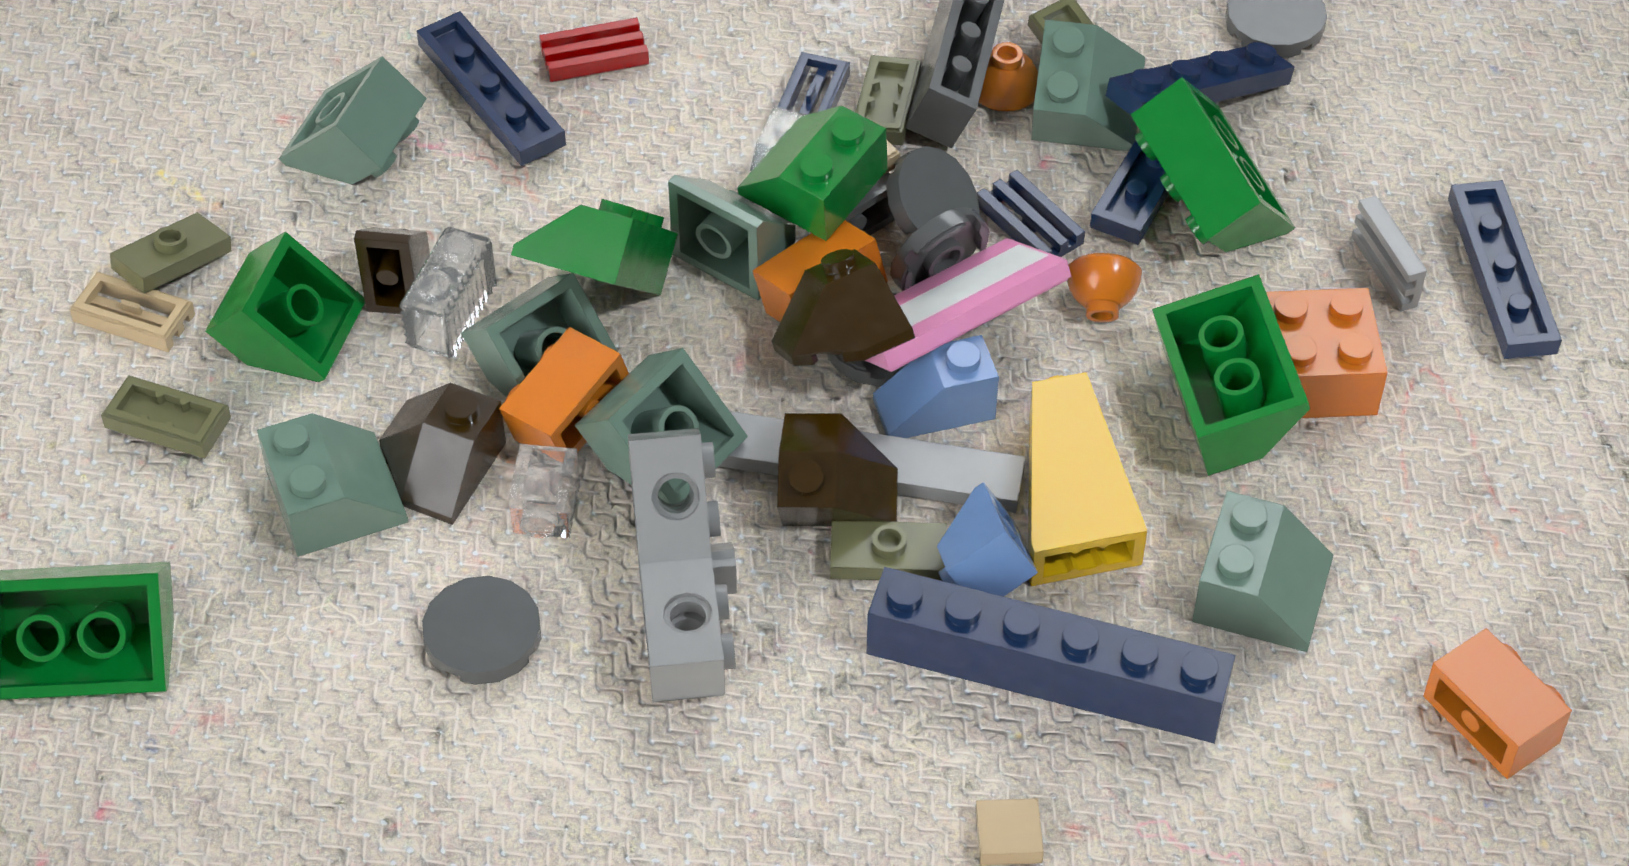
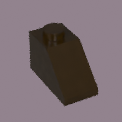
[354,227,432,316]

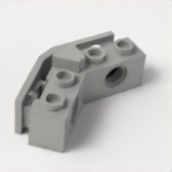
[627,428,737,702]

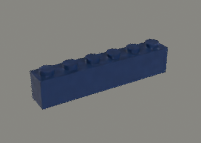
[866,567,1236,744]

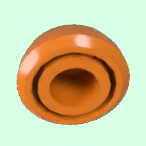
[979,42,1038,111]
[1067,253,1142,322]

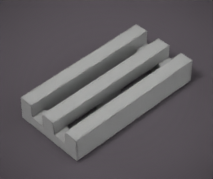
[1351,196,1427,312]

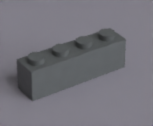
[905,0,1004,148]

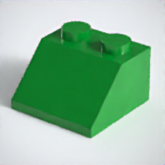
[737,105,888,241]
[205,231,365,382]

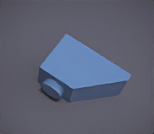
[873,335,999,438]
[937,482,1038,596]

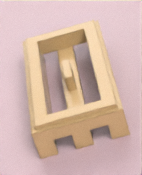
[69,271,195,353]

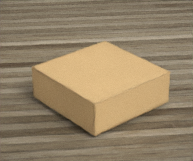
[975,798,1044,866]

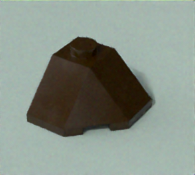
[772,249,915,366]
[379,382,506,525]
[777,413,898,526]

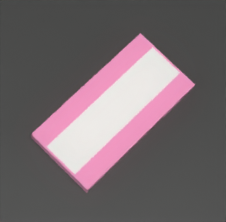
[865,238,1071,372]

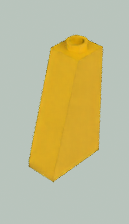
[1028,372,1147,586]

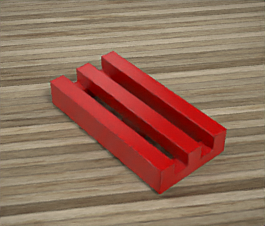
[539,17,649,82]

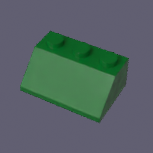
[1130,77,1295,252]
[511,199,678,295]
[1152,274,1310,476]
[0,562,174,700]

